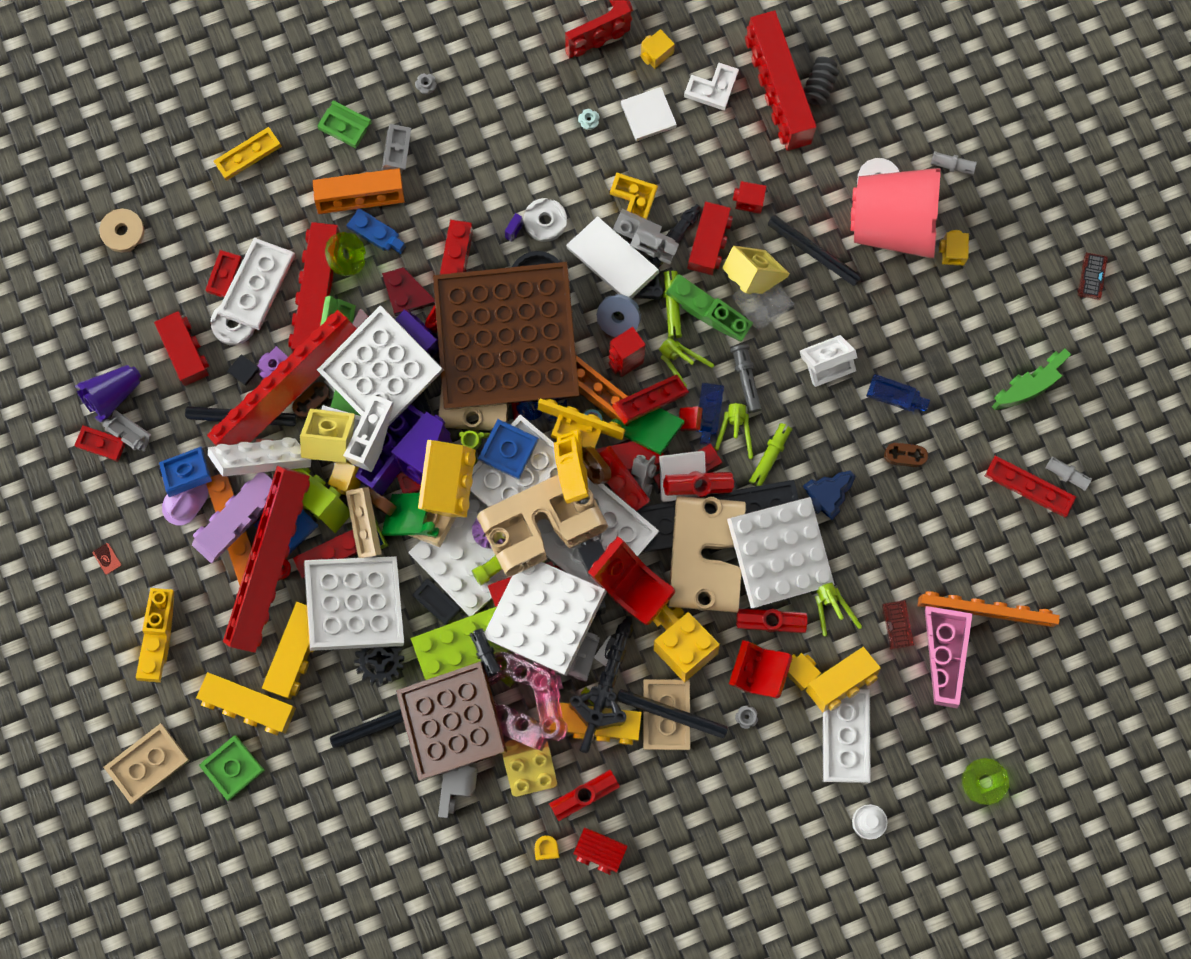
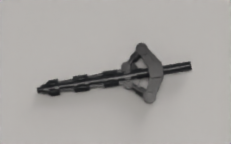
[613,204,700,316]
[569,616,633,753]

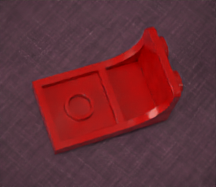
[565,0,633,59]
[588,536,675,625]

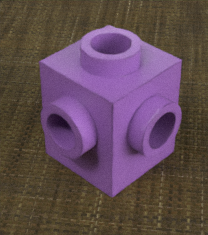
[257,346,288,379]

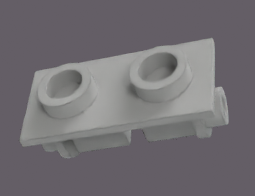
[103,410,151,451]
[631,455,657,497]

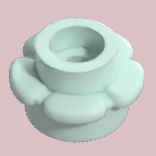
[578,109,600,130]

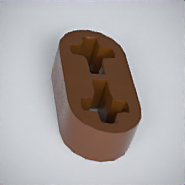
[292,382,330,419]
[884,443,928,467]
[582,446,611,485]
[366,486,397,517]

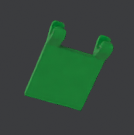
[611,393,685,455]
[381,493,439,537]

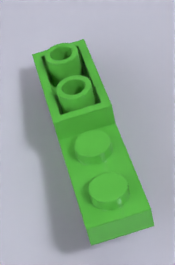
[665,274,753,342]
[992,349,1071,410]

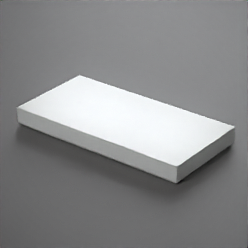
[566,216,659,299]
[217,238,295,330]
[823,689,871,783]

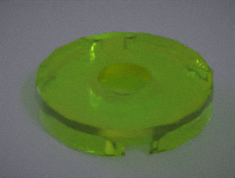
[325,232,366,276]
[961,758,1009,805]

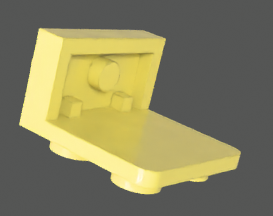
[502,734,557,797]

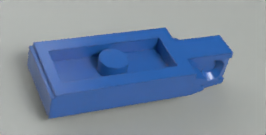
[347,209,406,254]

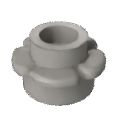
[415,74,437,94]
[735,706,758,729]

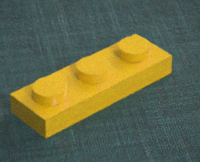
[214,127,282,181]

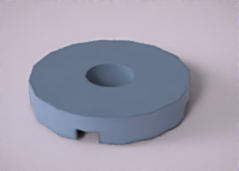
[596,294,641,337]

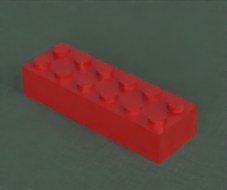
[745,10,817,151]

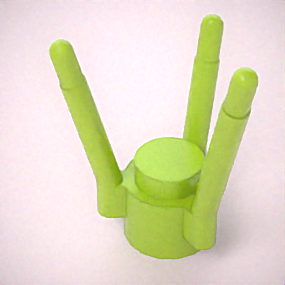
[659,337,714,387]
[715,403,753,459]
[459,430,490,464]
[815,582,862,637]

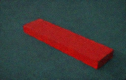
[612,374,689,425]
[984,455,1076,517]

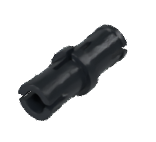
[469,628,501,677]

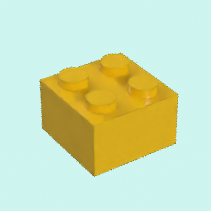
[654,612,720,683]

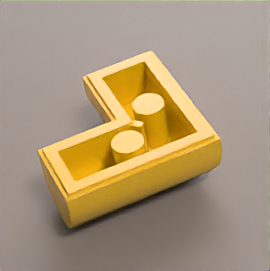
[610,173,658,220]

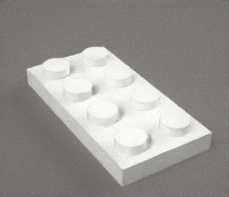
[208,437,311,476]

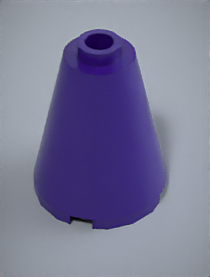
[75,365,141,423]

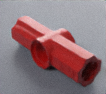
[663,471,734,496]
[736,608,807,633]
[549,769,620,821]

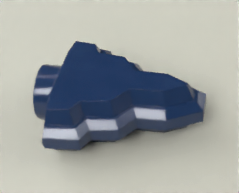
[803,470,856,520]

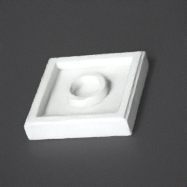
[621,87,677,142]
[659,451,706,502]

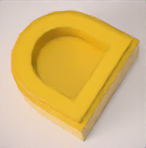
[535,835,559,860]

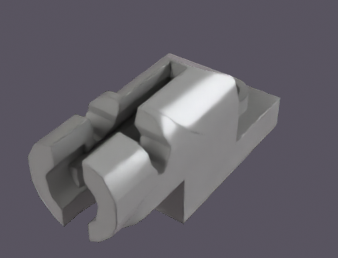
[613,209,679,264]
[438,765,478,819]

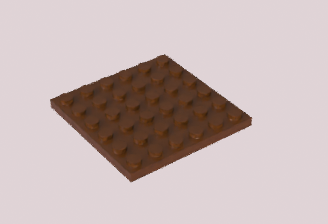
[433,262,580,410]

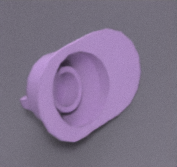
[162,484,208,525]

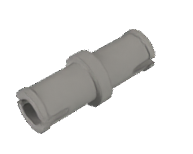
[931,151,977,175]
[1045,456,1092,491]

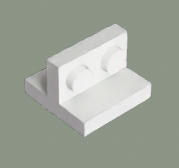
[800,335,857,387]

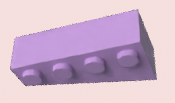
[192,472,272,564]

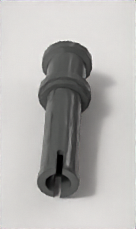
[730,344,762,413]

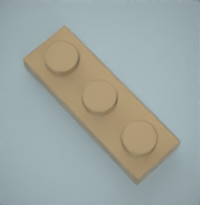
[345,487,382,558]

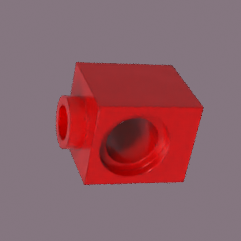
[732,181,767,214]

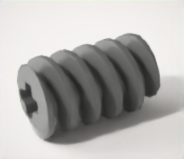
[803,56,840,106]

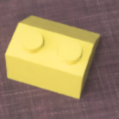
[722,246,790,294]
[300,409,355,463]

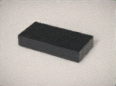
[412,578,461,625]

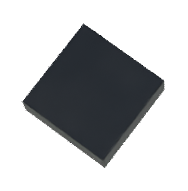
[227,354,259,386]

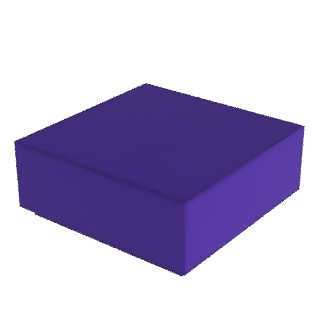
[505,213,523,242]

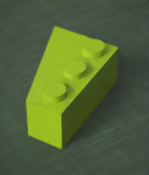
[291,467,350,533]

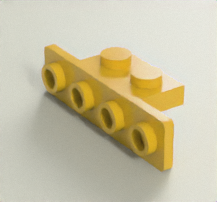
[538,399,625,448]

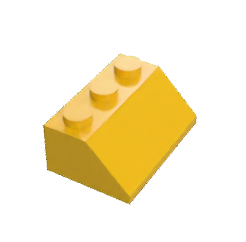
[418,440,476,518]

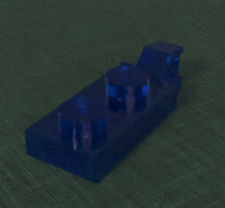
[866,374,930,412]
[696,383,724,445]

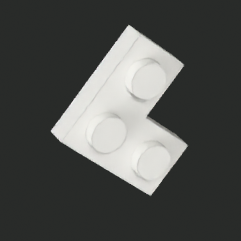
[684,63,739,111]

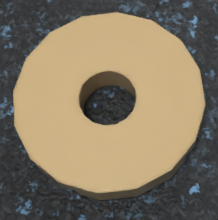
[99,208,145,253]

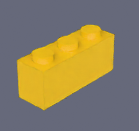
[806,646,881,713]

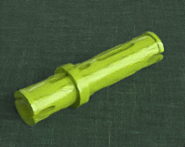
[663,271,682,339]
[749,423,793,486]

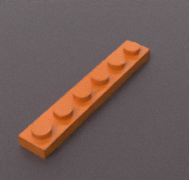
[206,474,252,585]
[918,592,1060,627]

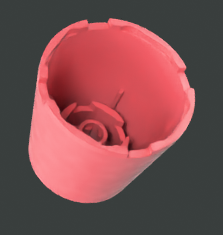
[851,168,941,258]

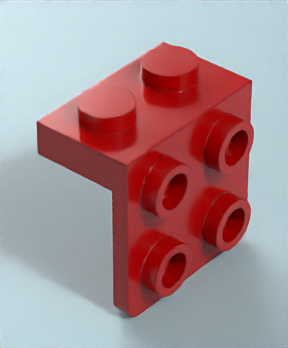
[729,640,792,699]

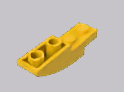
[554,429,589,504]
[136,588,174,682]

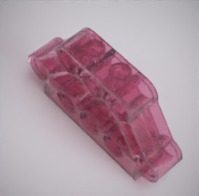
[487,651,568,751]

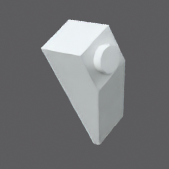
[343,395,394,472]

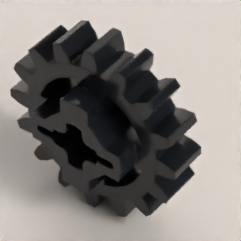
[354,646,404,686]

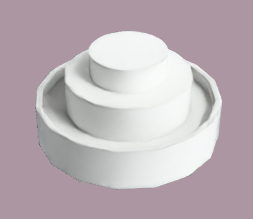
[852,804,888,840]

